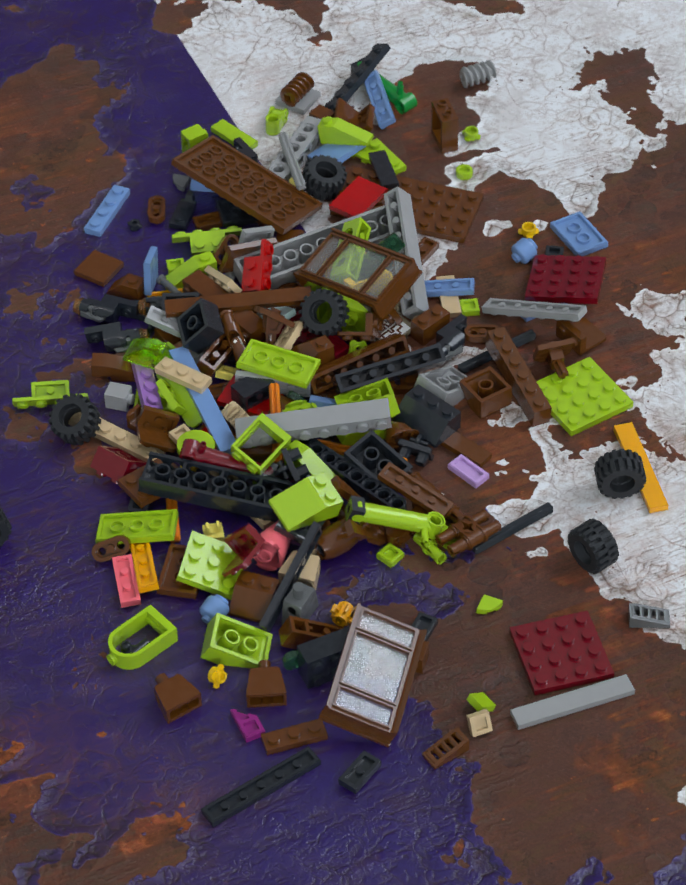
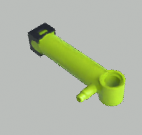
[345,495,446,544]

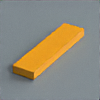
[131,542,159,594]

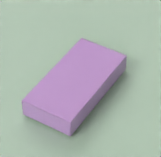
[448,454,489,488]

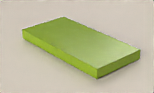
[236,339,321,389]
[95,509,179,544]

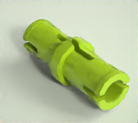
[413,533,447,564]

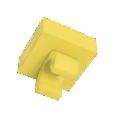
[202,521,225,542]

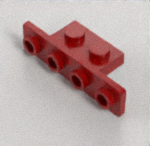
[241,239,274,292]

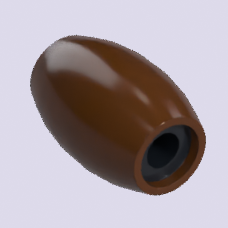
[314,519,359,560]

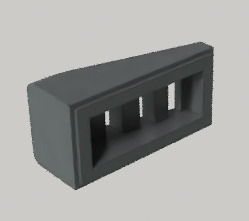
[628,603,670,628]

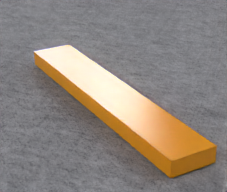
[613,422,669,513]

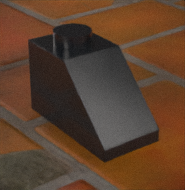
[231,377,275,411]

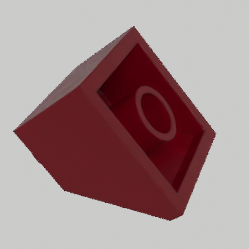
[90,446,147,484]

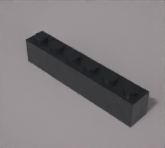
[332,343,446,395]

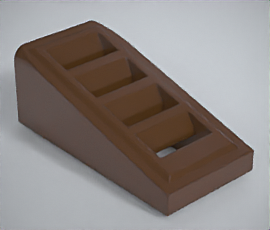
[422,727,469,770]

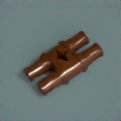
[435,509,502,557]

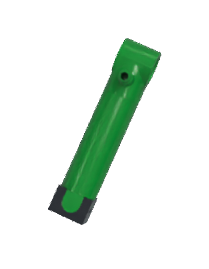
[351,58,417,114]

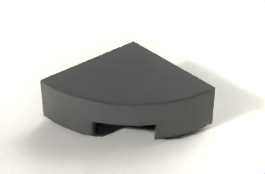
[173,173,190,192]

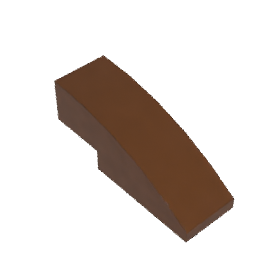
[91,353,135,382]

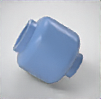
[511,238,538,264]
[199,594,230,624]

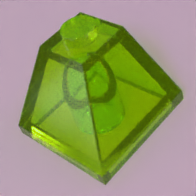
[123,338,169,370]

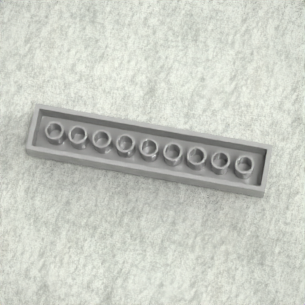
[233,205,392,290]

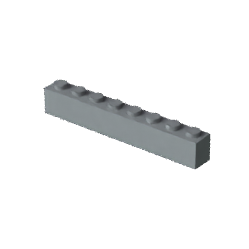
[384,187,429,320]
[235,398,392,448]

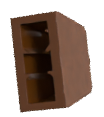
[246,660,287,708]
[154,673,202,724]

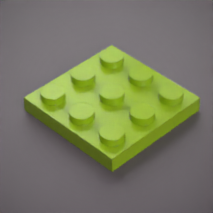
[176,531,242,600]

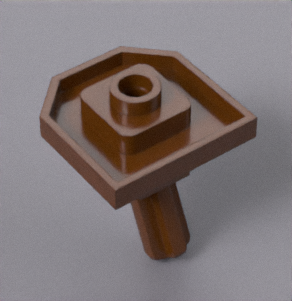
[253,305,296,345]
[533,338,574,379]

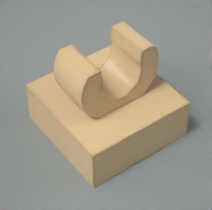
[466,709,493,737]

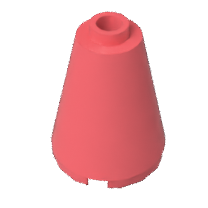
[251,520,292,571]

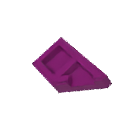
[230,709,265,743]

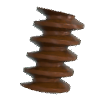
[280,72,314,107]

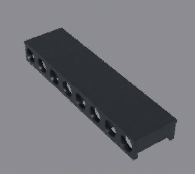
[138,451,296,522]

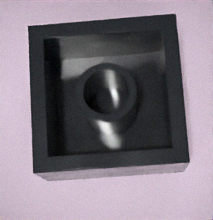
[177,298,224,354]

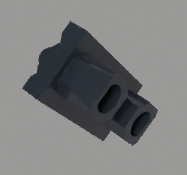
[398,434,434,467]
[275,447,310,483]

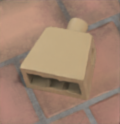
[278,549,320,590]

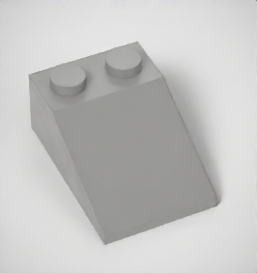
[414,365,468,407]

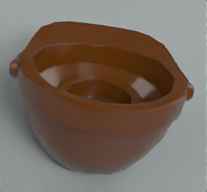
[384,422,420,449]

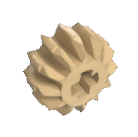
[221,401,250,429]

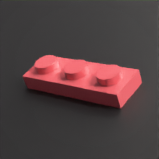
[112,554,141,608]

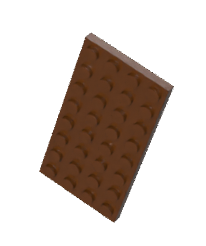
[171,135,323,235]
[330,166,484,244]

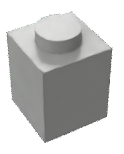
[104,382,135,412]

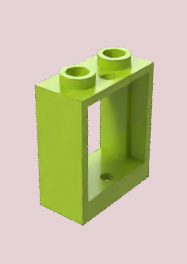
[231,413,292,475]

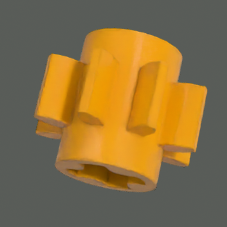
[330,601,354,627]

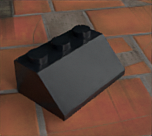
[393,384,461,448]

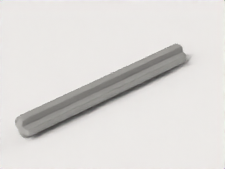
[278,132,306,191]

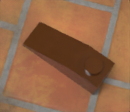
[278,615,344,650]

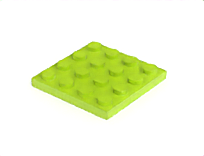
[536,357,634,436]

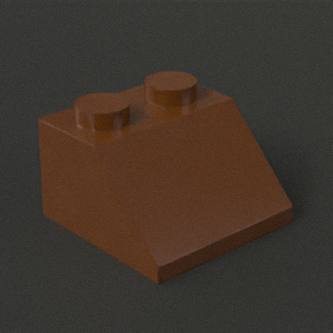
[459,366,512,419]
[229,570,280,623]

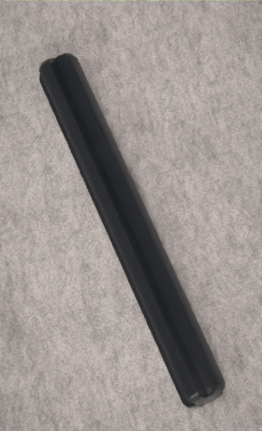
[457,329,536,374]
[472,502,553,554]

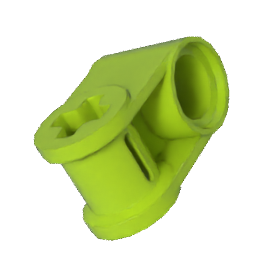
[265,106,289,136]

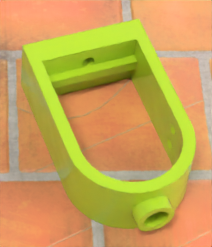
[106,605,178,670]

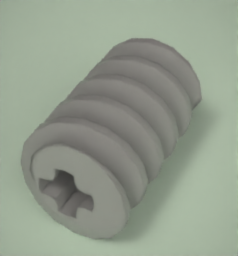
[460,60,496,88]

